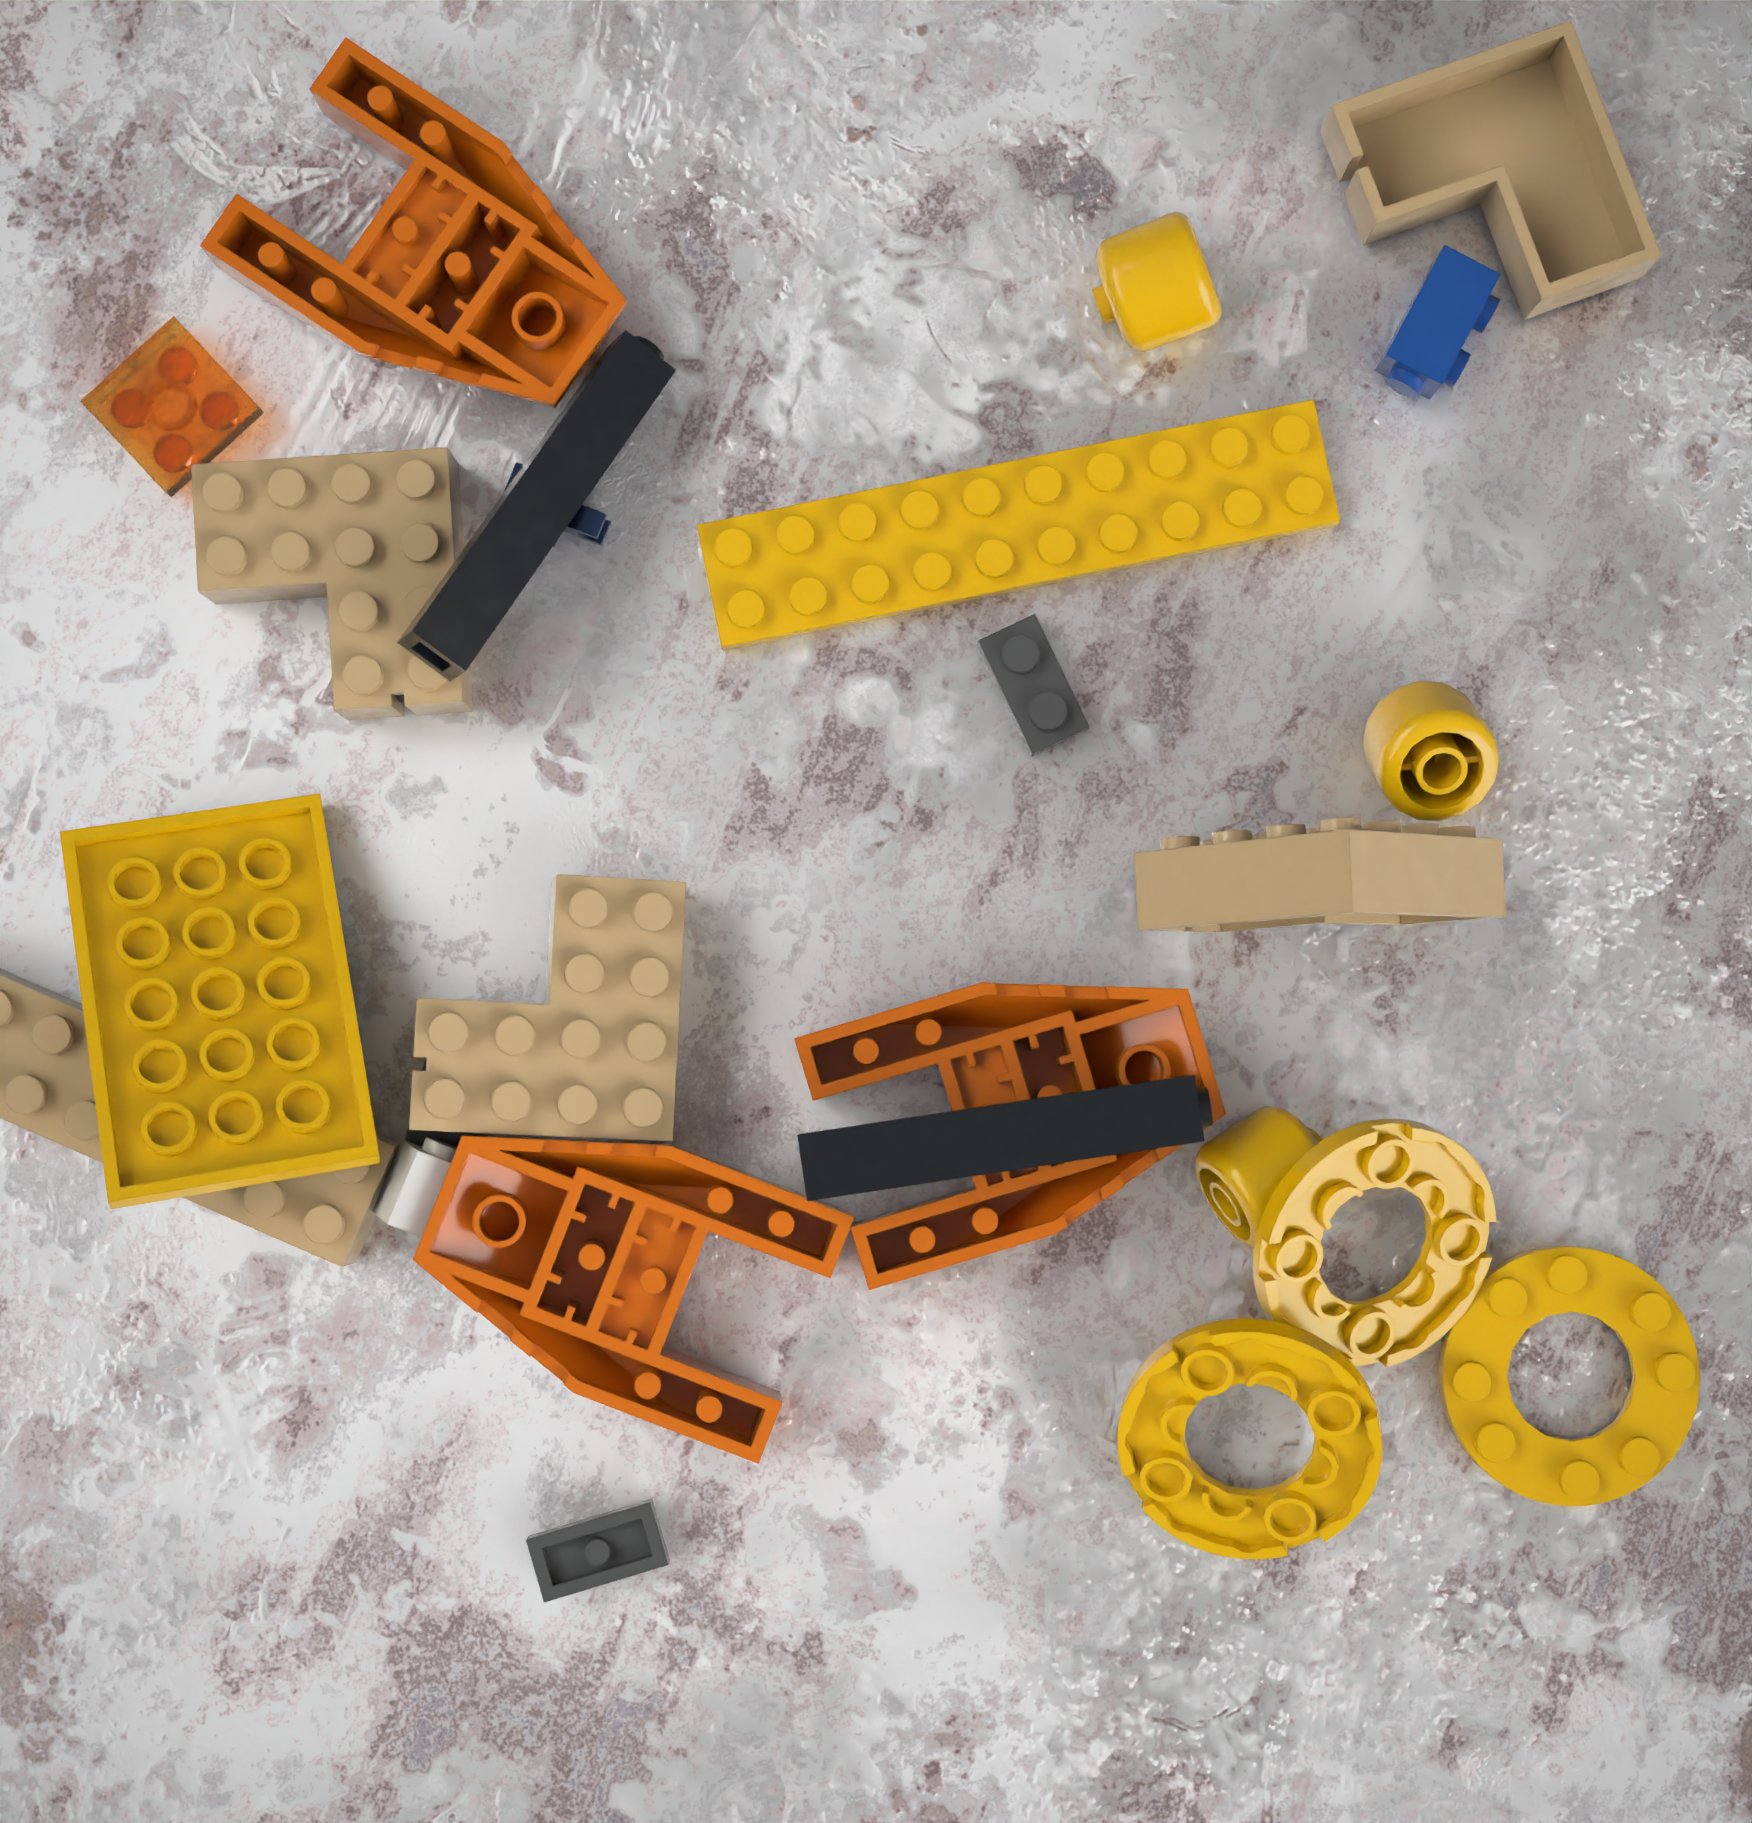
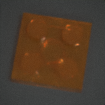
[81,316,264,498]

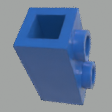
[1375,245,1501,400]

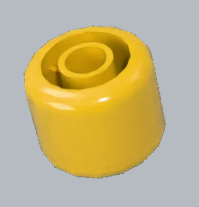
[1092,212,1222,352]
[1363,681,1499,821]
[1195,1106,1322,1249]

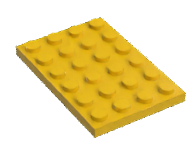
[60,793,380,1209]

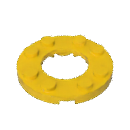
[1252,1119,1496,1367]
[1438,1246,1700,1506]
[1117,1318,1383,1560]

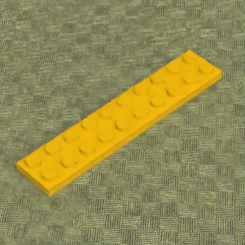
[697,399,1340,651]

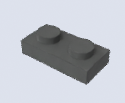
[977,614,1090,757]
[526,1499,670,1603]

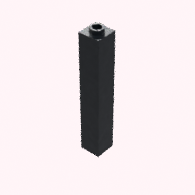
[397,330,676,681]
[797,1075,1213,1201]

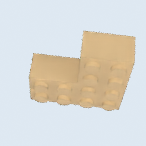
[1320,20,1662,320]
[191,447,473,720]
[1134,818,1506,932]
[408,874,686,1142]

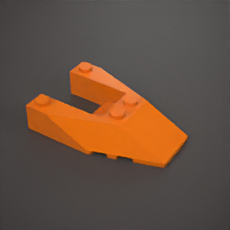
[200,37,628,408]
[794,982,1226,1290]
[413,1135,854,1464]

